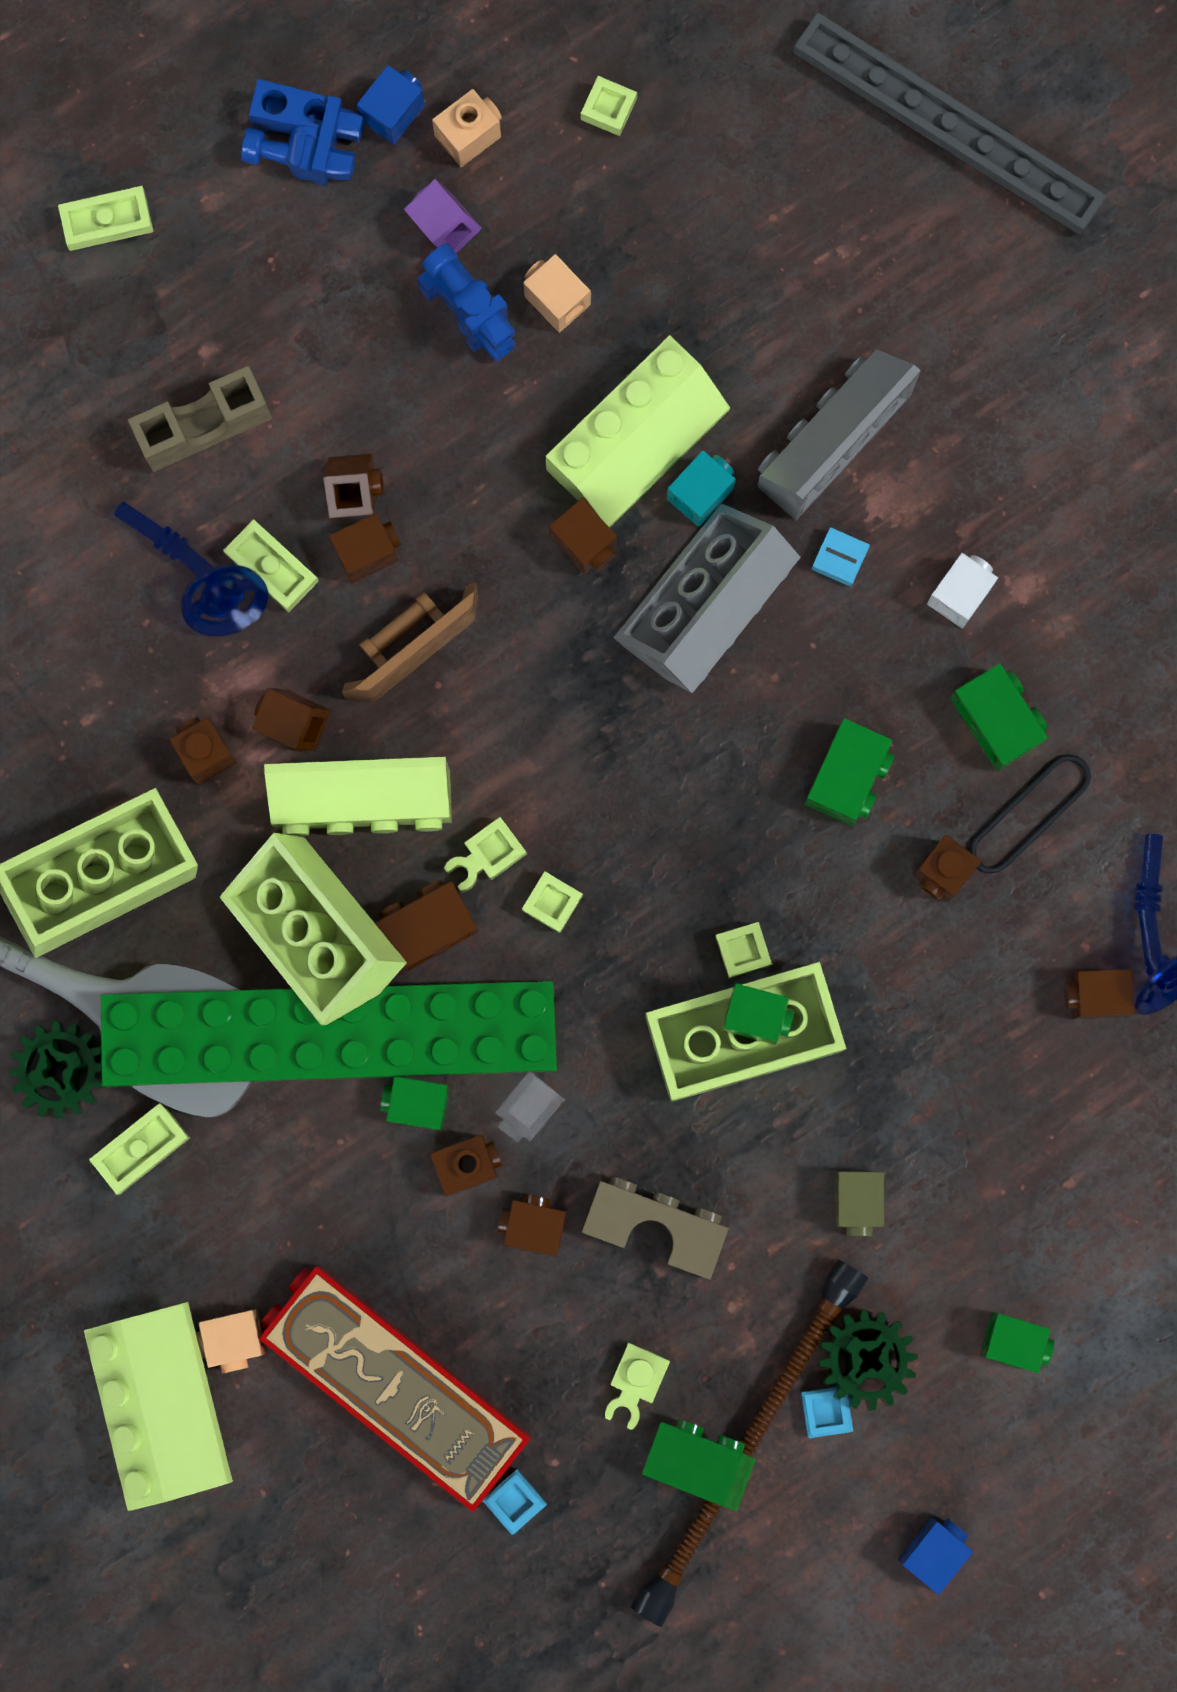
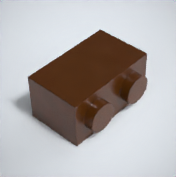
[375,880,479,975]

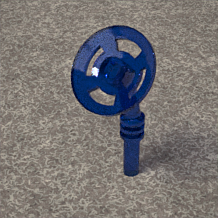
[114,501,268,636]
[1134,834,1177,1015]

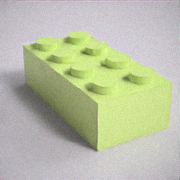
[0,788,198,958]
[645,962,846,1102]

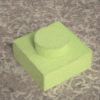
[581,76,637,136]
[522,871,583,933]
[715,922,772,979]

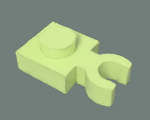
[444,817,527,892]
[605,1342,670,1430]

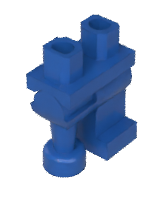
[241,79,364,187]
[417,243,516,363]

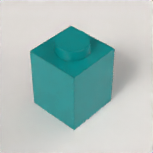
[667,451,736,528]

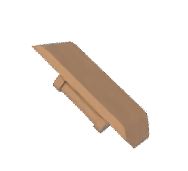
[342,582,478,702]

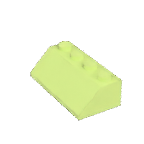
[546,335,730,528]
[264,757,452,837]
[220,833,407,1025]
[84,1302,233,1511]

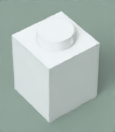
[927,553,998,629]

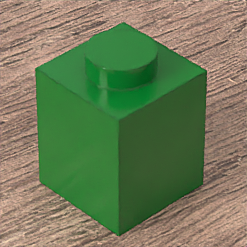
[722,983,794,1045]
[381,1076,450,1131]
[980,1312,1055,1374]

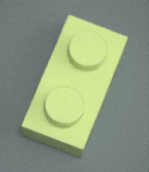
[58,186,154,251]
[223,519,319,613]
[89,1103,190,1195]

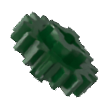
[8,1021,106,1119]
[817,1310,918,1411]

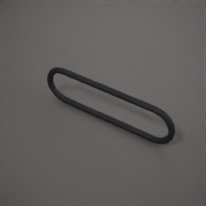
[969,754,1091,874]

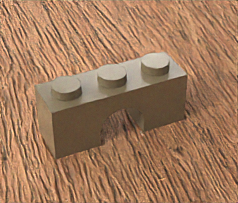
[128,365,272,472]
[582,1176,729,1280]

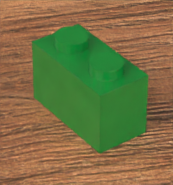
[950,663,1048,772]
[804,718,895,826]
[642,1419,756,1512]

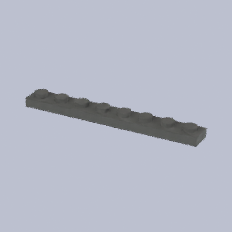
[793,12,1107,236]

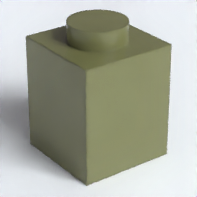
[835,1172,884,1236]

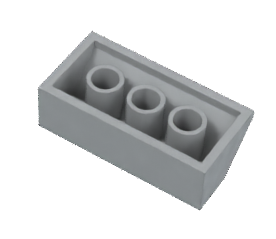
[757,349,921,521]
[613,503,801,693]

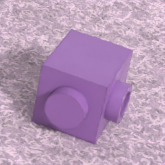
[404,179,482,253]

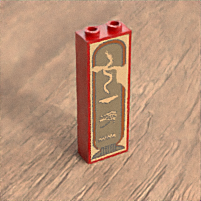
[259,1265,532,1513]

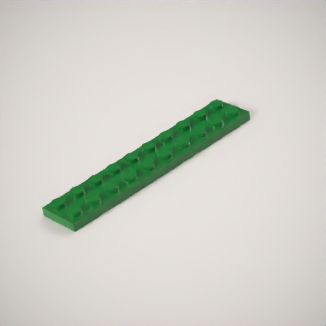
[100,981,557,1087]

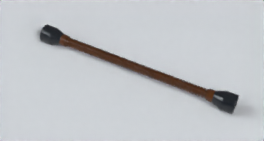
[631,1259,868,1627]

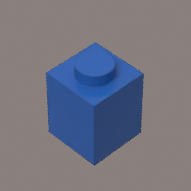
[357,65,425,145]
[898,1517,973,1595]

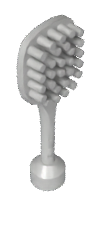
[0,936,251,1117]

